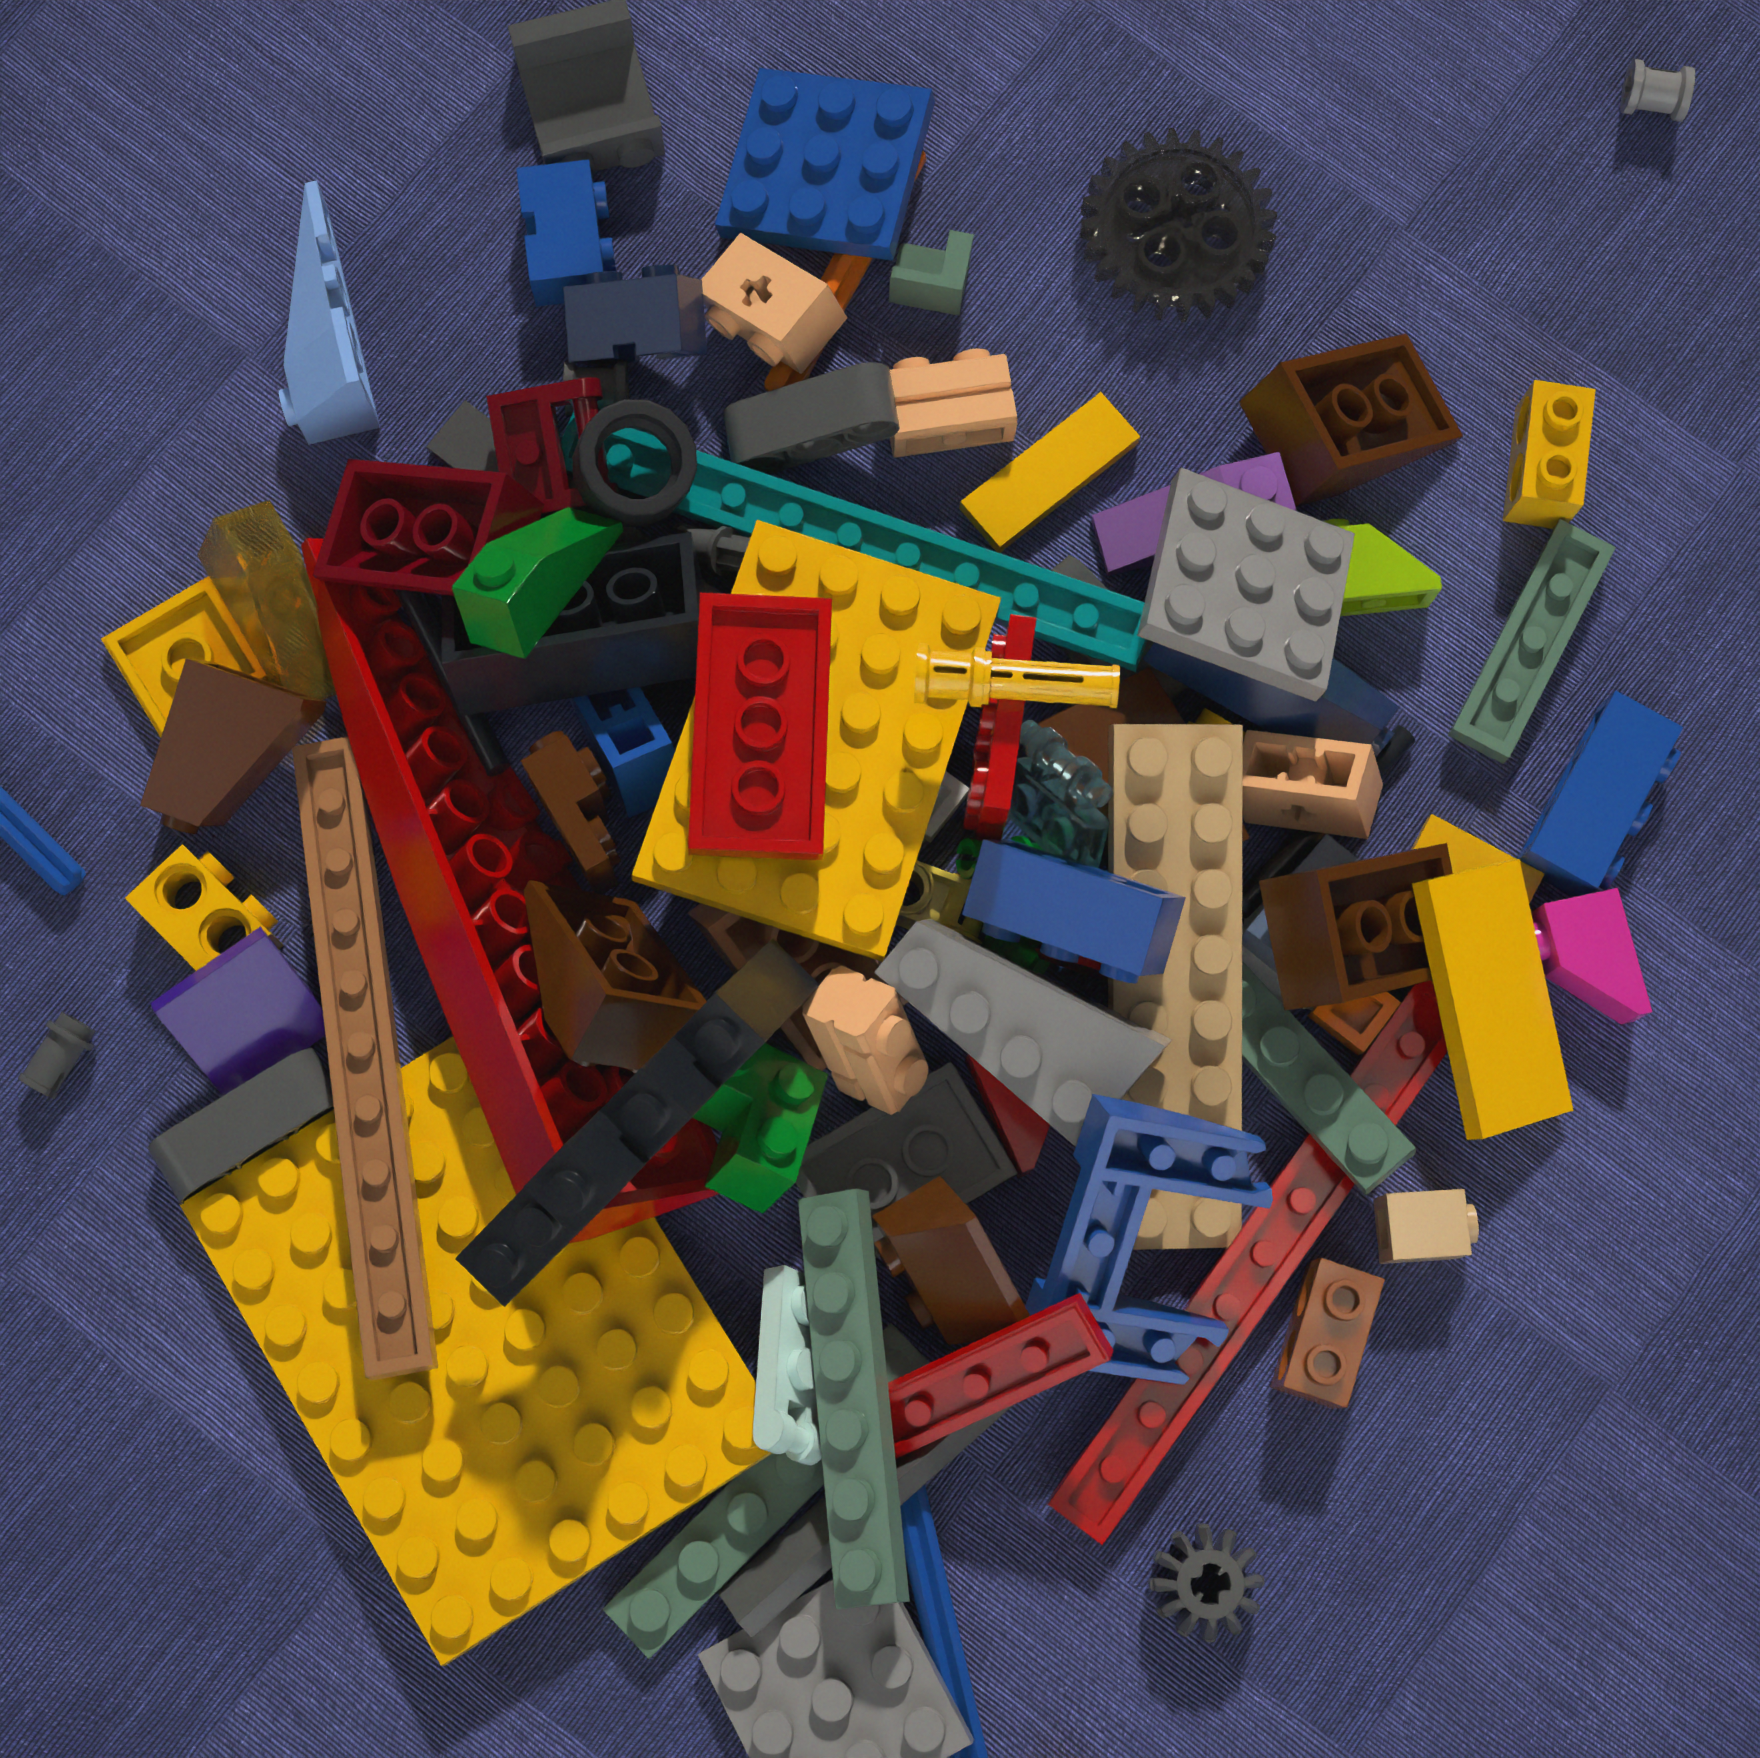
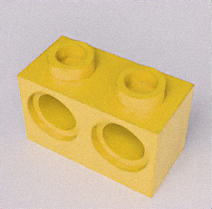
[1503,380,1596,529]
[125,844,284,971]

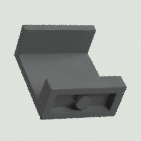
[508,0,665,175]

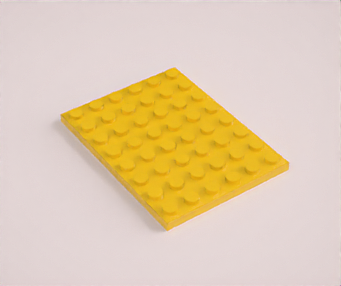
[179,1036,772,1666]

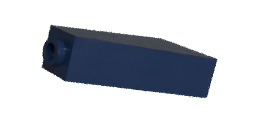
[1143,642,1399,758]

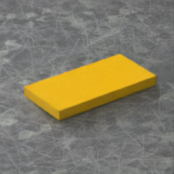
[1412,859,1573,1140]

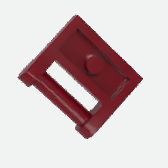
[486,377,619,518]

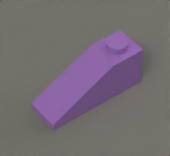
[1091,452,1296,576]

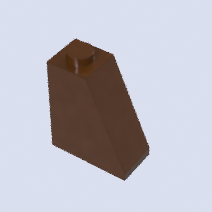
[140,658,327,834]

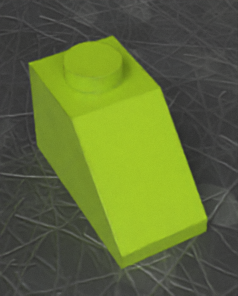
[1324,519,1442,617]

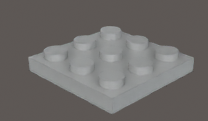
[1137,467,1355,702]
[697,1579,974,1758]

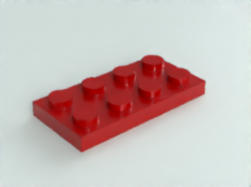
[688,592,832,861]

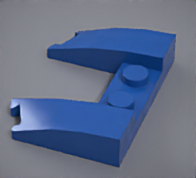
[1025,1094,1273,1385]

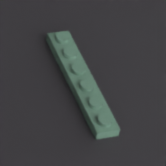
[798,1188,910,1609]
[603,1323,929,1659]

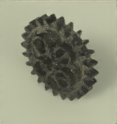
[1079,128,1277,322]

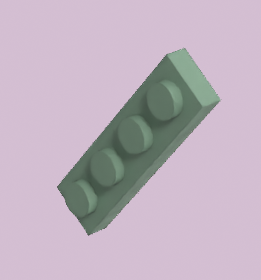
[1448,519,1616,764]
[1242,961,1416,1196]

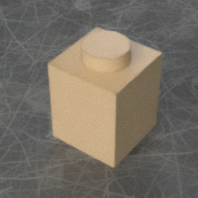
[1373,1189,1479,1264]

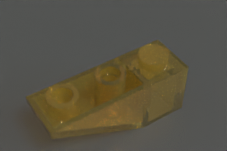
[197,500,336,700]

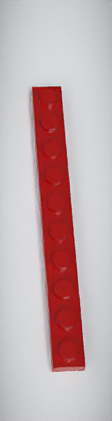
[1046,980,1448,1545]

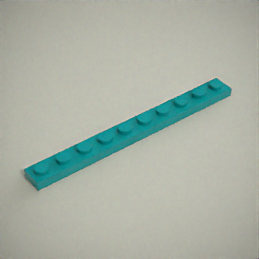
[561,411,1148,672]

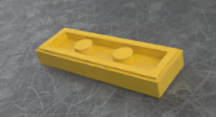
[959,392,1141,553]

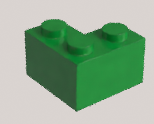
[692,1043,829,1214]

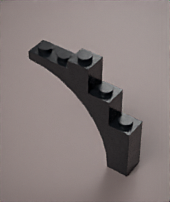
[455,938,820,1307]

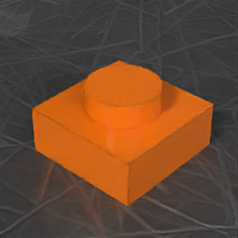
[1307,992,1401,1056]

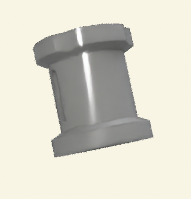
[1620,59,1695,122]

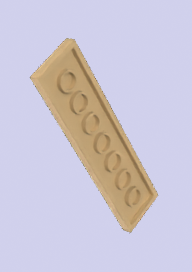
[1108,724,1243,1250]

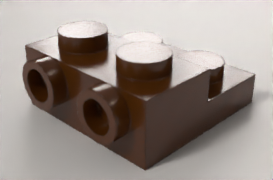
[520,731,621,894]

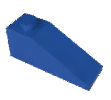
[569,687,675,818]

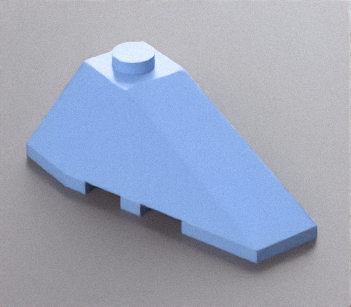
[279,180,380,445]

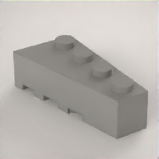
[874,919,1172,1147]

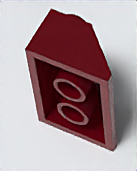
[313,459,544,596]

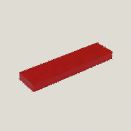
[888,1293,1114,1459]

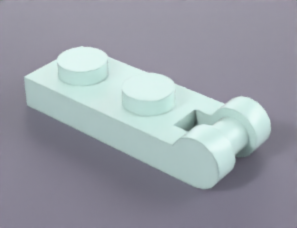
[753,1265,822,1465]

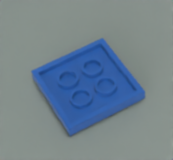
[715,68,935,261]

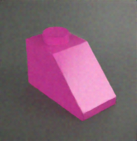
[1531,888,1652,1024]

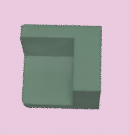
[889,230,974,316]

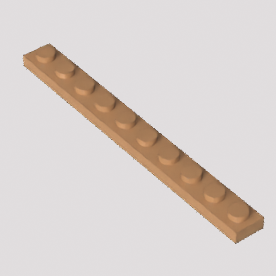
[292,736,438,1381]

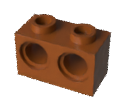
[1270,1258,1385,1409]

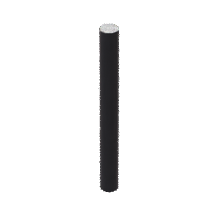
[394,589,510,777]
[1242,725,1416,919]

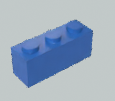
[1516,690,1683,897]
[962,839,1186,984]

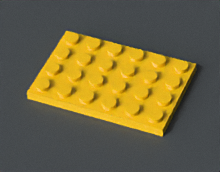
[632,520,1001,962]

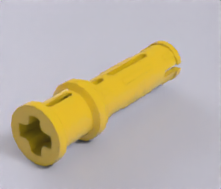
[914,643,1120,708]

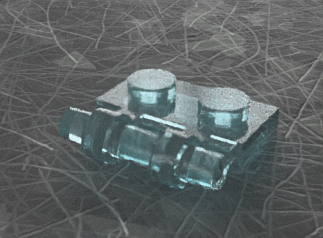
[1008,720,1113,869]

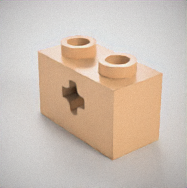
[701,233,847,374]
[1242,730,1383,839]

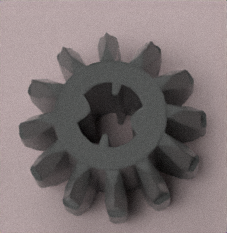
[1148,1523,1265,1642]

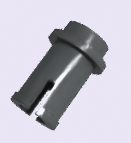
[18,1011,96,1099]

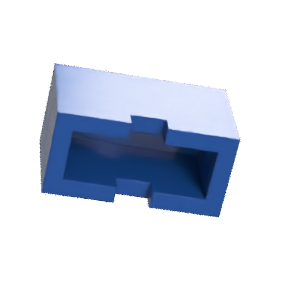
[516,159,617,307]

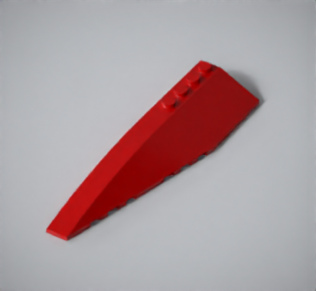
[301,538,720,1244]

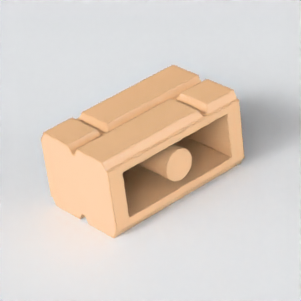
[890,349,1017,458]
[802,965,929,1115]

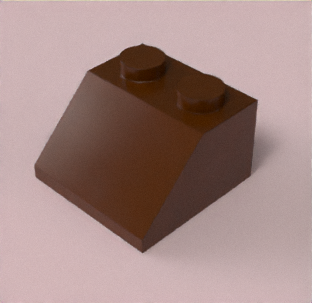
[872,1176,1030,1345]

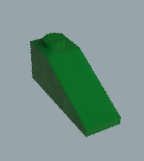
[452,507,624,659]

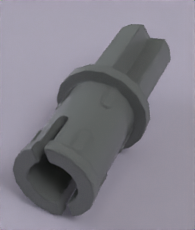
[667,522,750,577]

